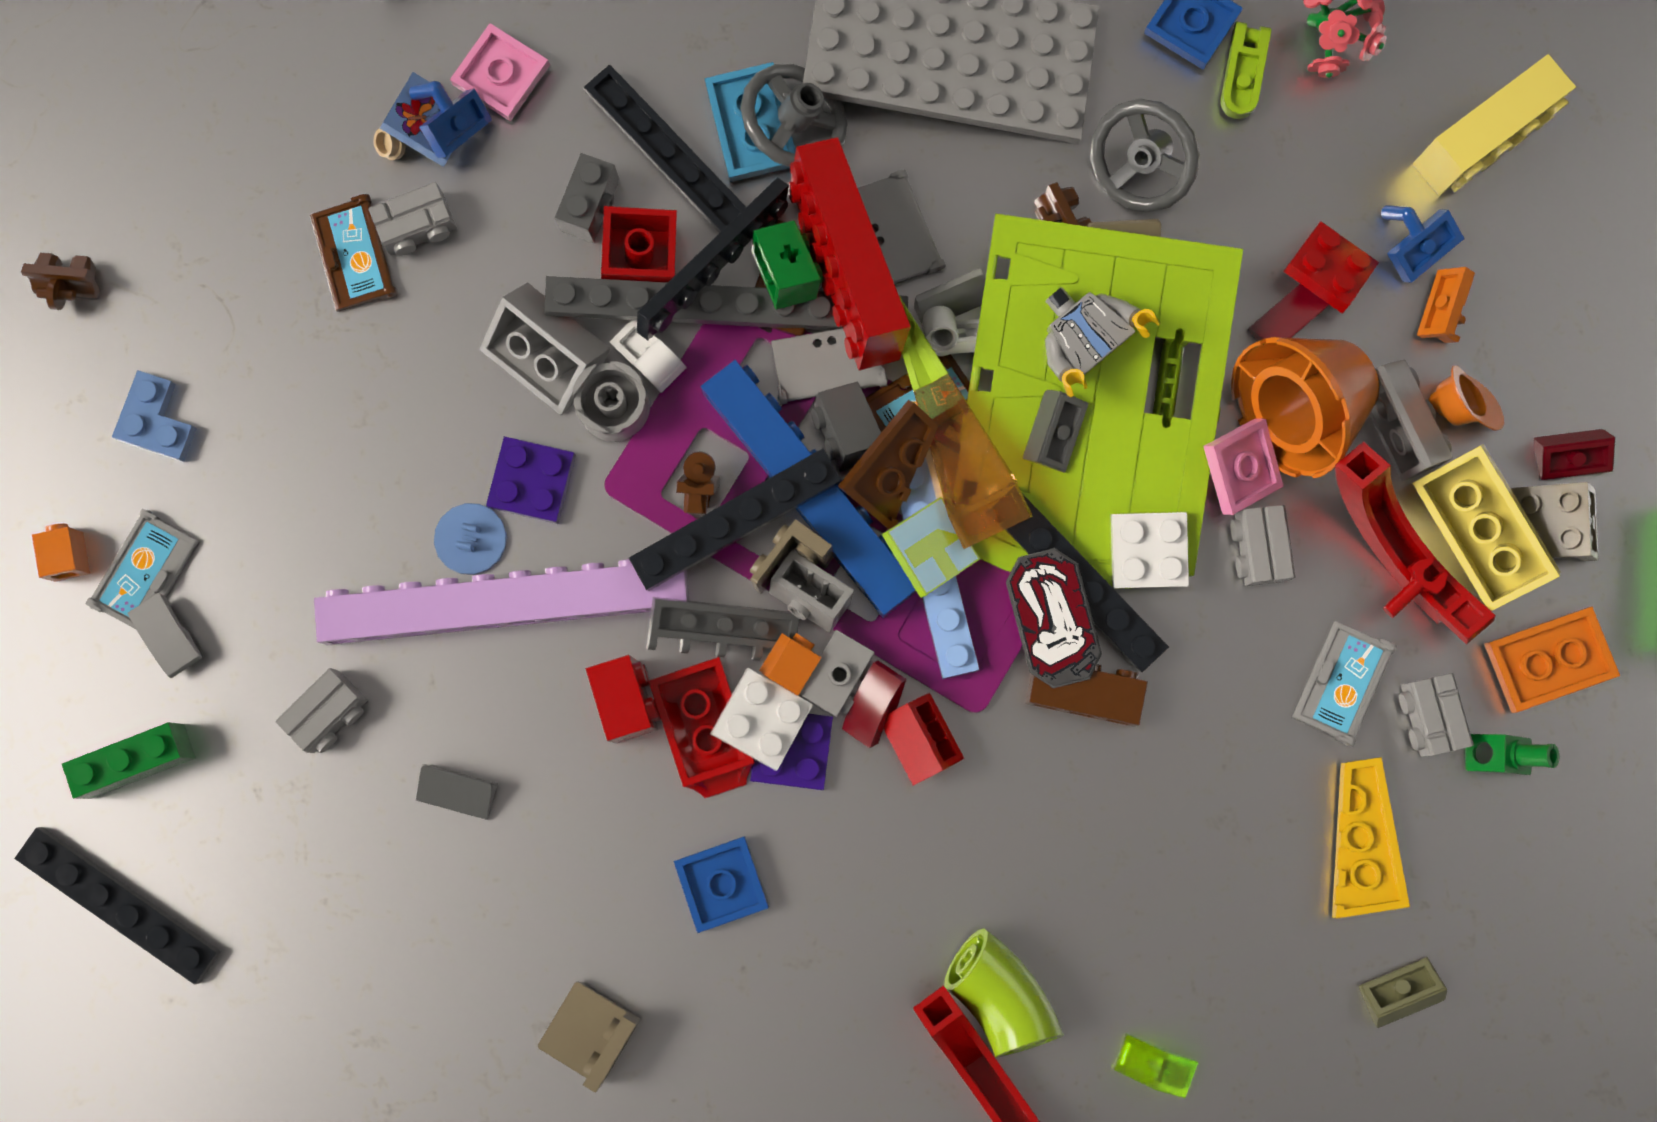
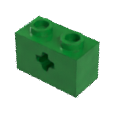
[751,220,823,310]

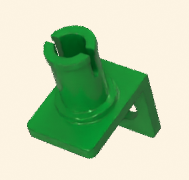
[1466,734,1560,775]

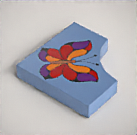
[380,72,451,167]

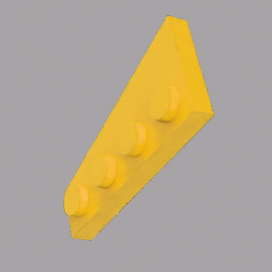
[1332,757,1410,919]

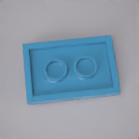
[704,62,796,182]

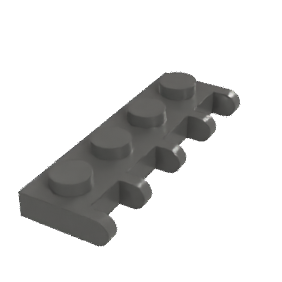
[647,597,799,661]

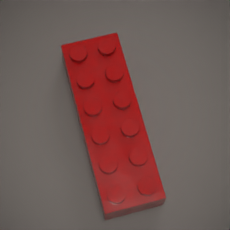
[787,137,911,371]

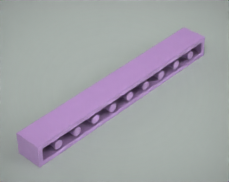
[314,559,689,645]

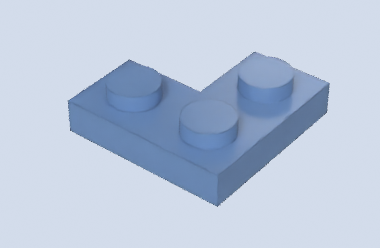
[112,370,197,462]

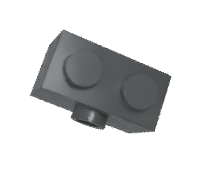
[555,153,620,243]
[811,381,881,472]

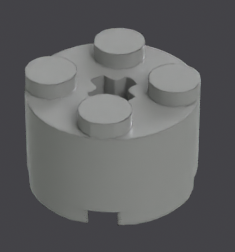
[573,361,650,442]

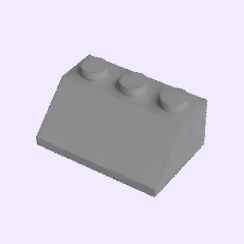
[479,283,610,415]
[1370,359,1453,482]

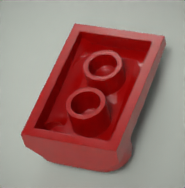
[648,657,755,798]

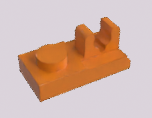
[1417,267,1475,343]

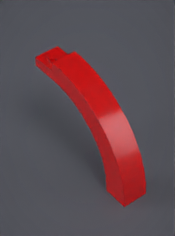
[1335,441,1496,644]
[913,985,1040,1122]

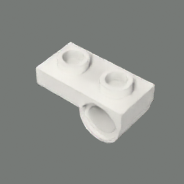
[921,306,979,356]
[609,320,687,393]

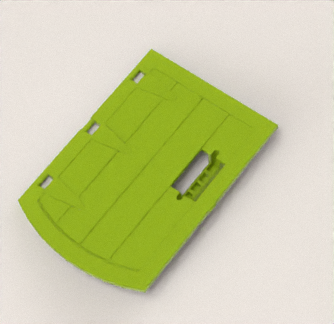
[950,213,1243,589]

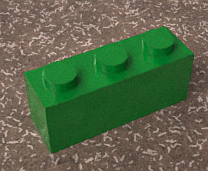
[61,722,196,799]

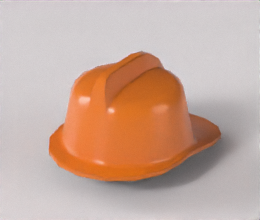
[1428,365,1504,431]

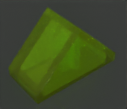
[1113,1033,1198,1098]

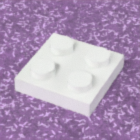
[1111,512,1189,588]
[710,668,813,771]

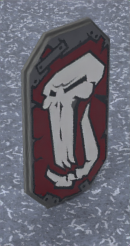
[1006,548,1102,688]

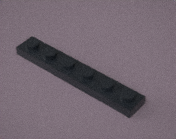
[584,64,746,233]
[637,177,789,341]
[629,448,842,591]
[988,486,1169,673]
[14,827,222,985]

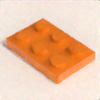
[1484,606,1620,713]

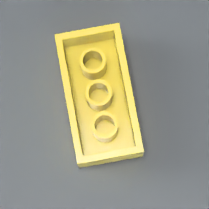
[1413,54,1576,196]
[1412,444,1561,611]

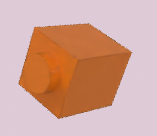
[32,523,90,582]
[759,633,822,695]

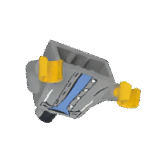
[1045,287,1160,397]

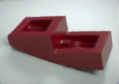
[842,660,907,748]

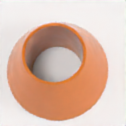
[1231,337,1379,479]

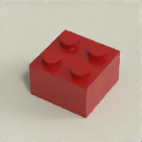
[601,206,677,283]
[585,655,661,743]

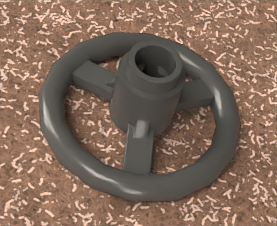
[740,64,848,167]
[1090,99,1200,212]

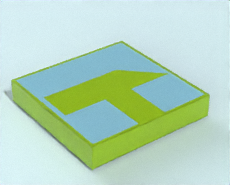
[881,496,980,598]

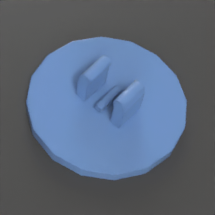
[434,503,507,575]

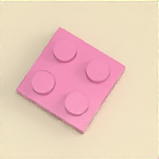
[450,23,550,122]
[1203,419,1284,515]

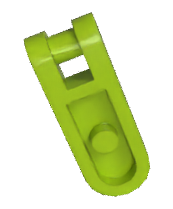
[1221,21,1271,119]

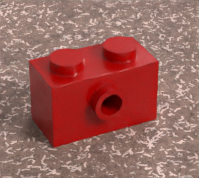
[883,692,965,786]

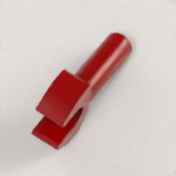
[1383,558,1448,618]

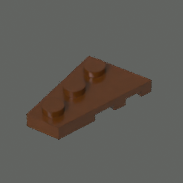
[838,400,939,530]

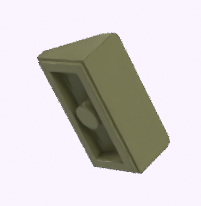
[1359,957,1447,1028]

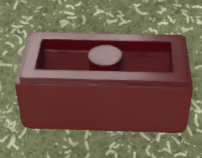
[1247,284,1329,341]
[1533,429,1616,480]

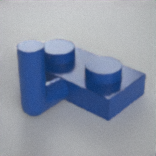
[409,81,492,158]
[1381,205,1465,283]

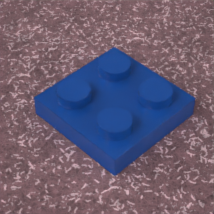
[1144,0,1243,70]
[673,836,769,933]

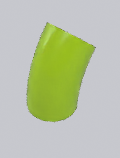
[944,928,1064,1058]

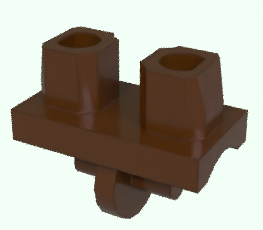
[1034,182,1091,226]
[21,252,100,310]
[676,451,720,514]

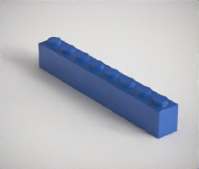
[701,360,917,618]

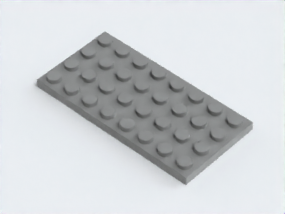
[802,0,1100,144]

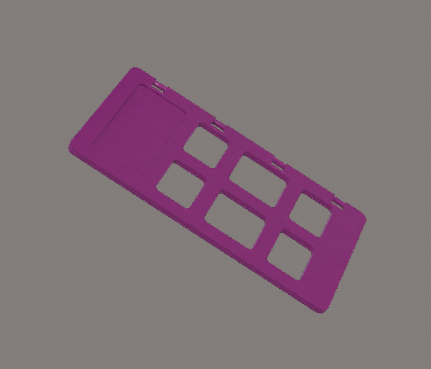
[604,324,1022,713]

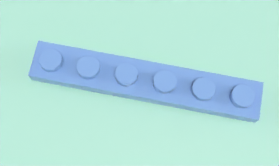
[900,457,979,679]

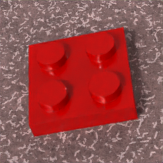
[1283,221,1379,314]

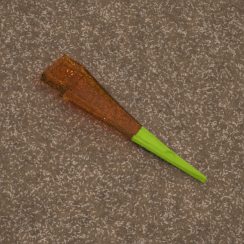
[898,294,1033,549]

